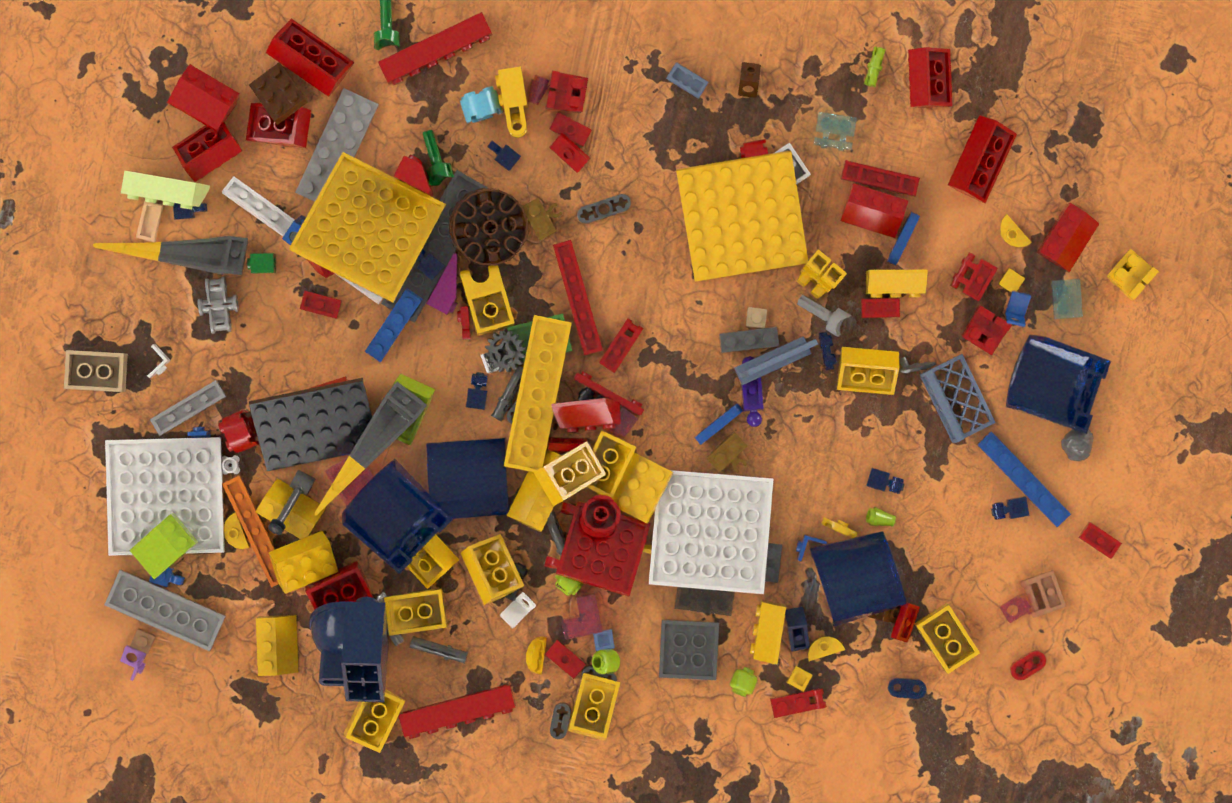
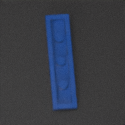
[365,289,423,362]

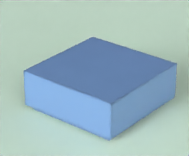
[593,629,615,651]

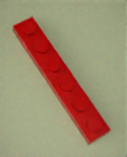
[553,240,603,356]

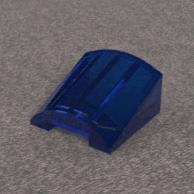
[1006,335,1111,434]
[427,438,509,521]
[342,459,453,574]
[810,531,907,627]

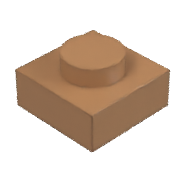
[130,629,156,654]

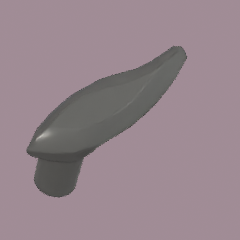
[899,357,936,373]

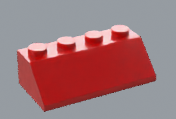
[266,18,354,97]
[948,115,1017,204]

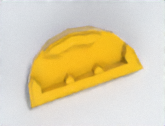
[1000,214,1032,248]
[224,512,250,549]
[821,517,858,539]
[526,636,547,675]
[808,636,845,661]

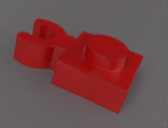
[457,306,471,340]

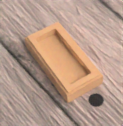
[136,201,164,242]

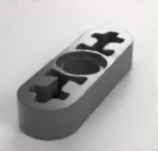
[577,194,631,224]

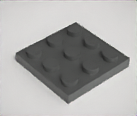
[659,620,719,680]

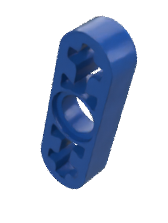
[887,212,920,266]
[694,403,743,445]

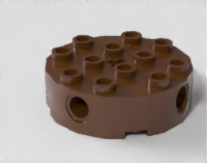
[449,188,528,266]

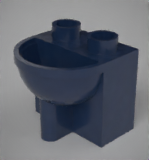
[309,597,389,702]

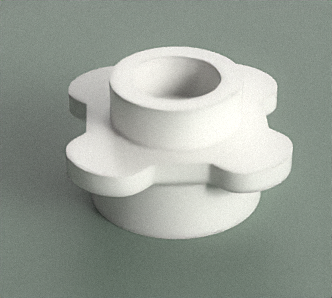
[222,455,240,475]

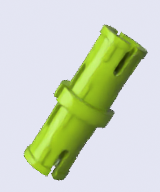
[864,47,886,87]

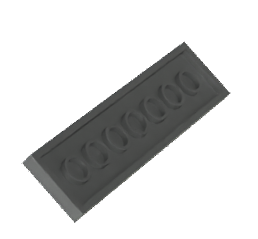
[381,170,488,323]

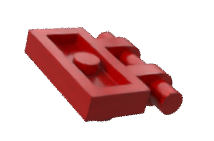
[950,252,998,302]

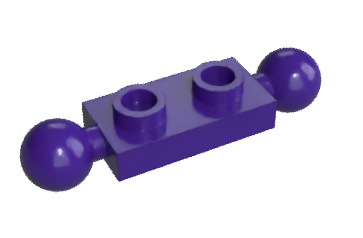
[741,356,764,427]

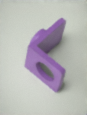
[120,645,146,681]

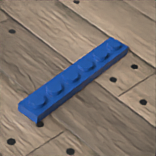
[977,431,1071,527]

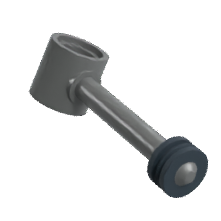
[268,470,316,535]

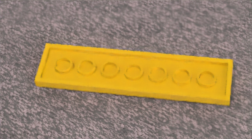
[504,315,572,472]

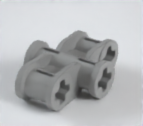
[198,276,239,334]

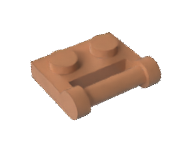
[1020,570,1066,618]

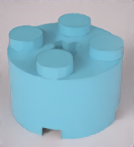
[460,86,503,124]

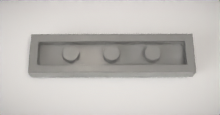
[150,380,226,436]

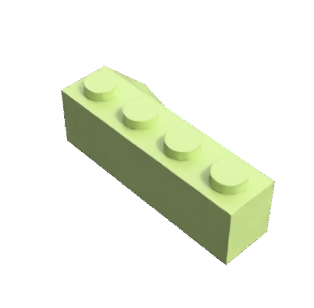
[121,171,210,210]

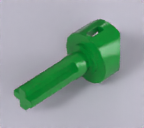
[374,0,400,51]
[423,130,454,186]

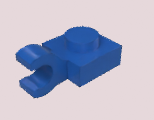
[149,567,185,587]

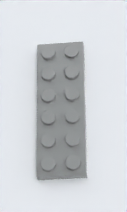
[295,88,379,202]
[104,570,226,651]

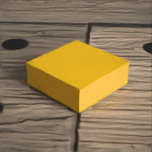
[998,268,1025,293]
[787,665,813,692]

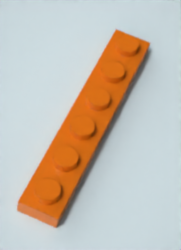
[222,475,279,588]

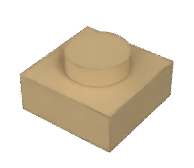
[746,307,767,328]

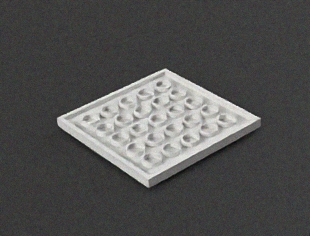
[105,437,225,556]
[649,470,774,594]

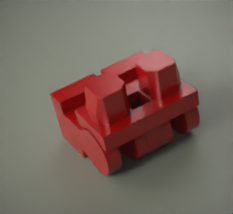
[546,70,588,113]
[962,305,1012,355]

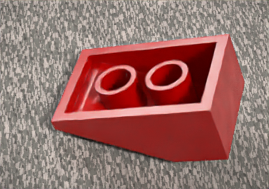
[246,103,311,148]

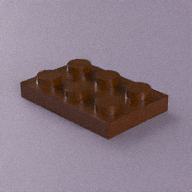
[249,63,308,125]

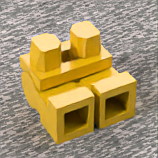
[797,249,847,299]
[1107,249,1159,301]

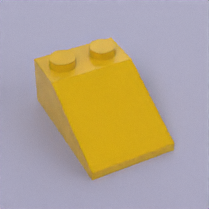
[534,441,606,506]
[384,588,447,636]
[567,673,620,740]

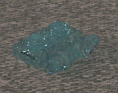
[814,112,857,151]

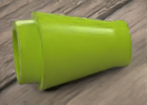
[866,507,896,527]

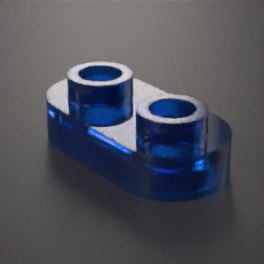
[819,332,837,371]
[887,678,926,699]

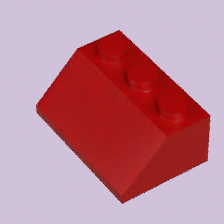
[908,47,953,108]
[167,64,240,132]
[172,122,243,183]
[394,154,433,197]
[840,183,908,238]
[1036,203,1099,273]
[551,398,621,433]
[305,561,374,610]

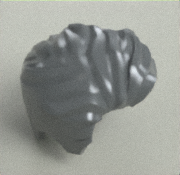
[1061,426,1094,461]

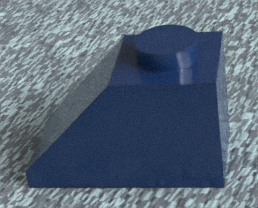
[785,607,810,652]

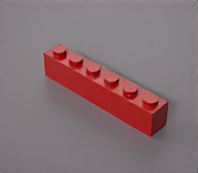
[378,12,492,86]
[398,683,516,739]

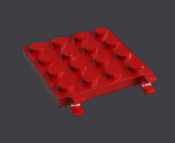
[544,501,651,597]

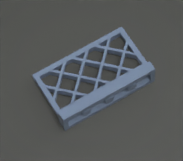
[734,336,818,385]
[919,354,996,443]

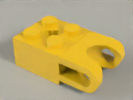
[495,66,528,138]
[460,265,515,336]

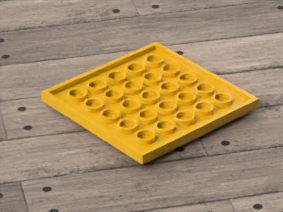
[676,150,808,282]
[289,152,446,303]

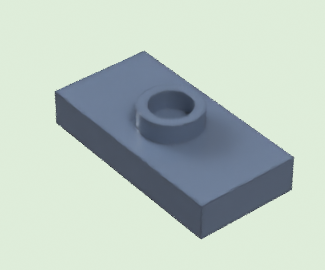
[666,62,709,99]

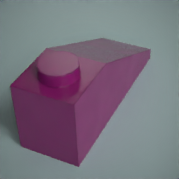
[427,253,458,315]

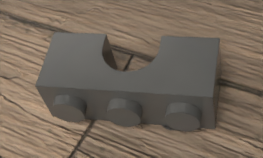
[719,327,779,353]

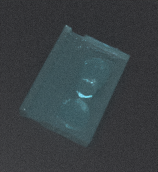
[1051,279,1083,319]

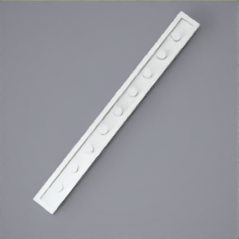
[222,176,383,305]

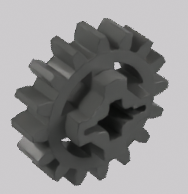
[485,331,527,372]

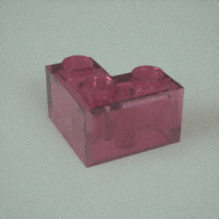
[561,593,603,640]

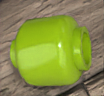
[555,575,584,596]
[592,649,620,674]
[730,667,758,697]

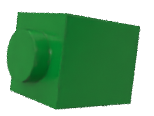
[247,253,276,274]

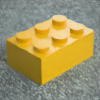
[269,531,338,594]
[914,603,980,674]

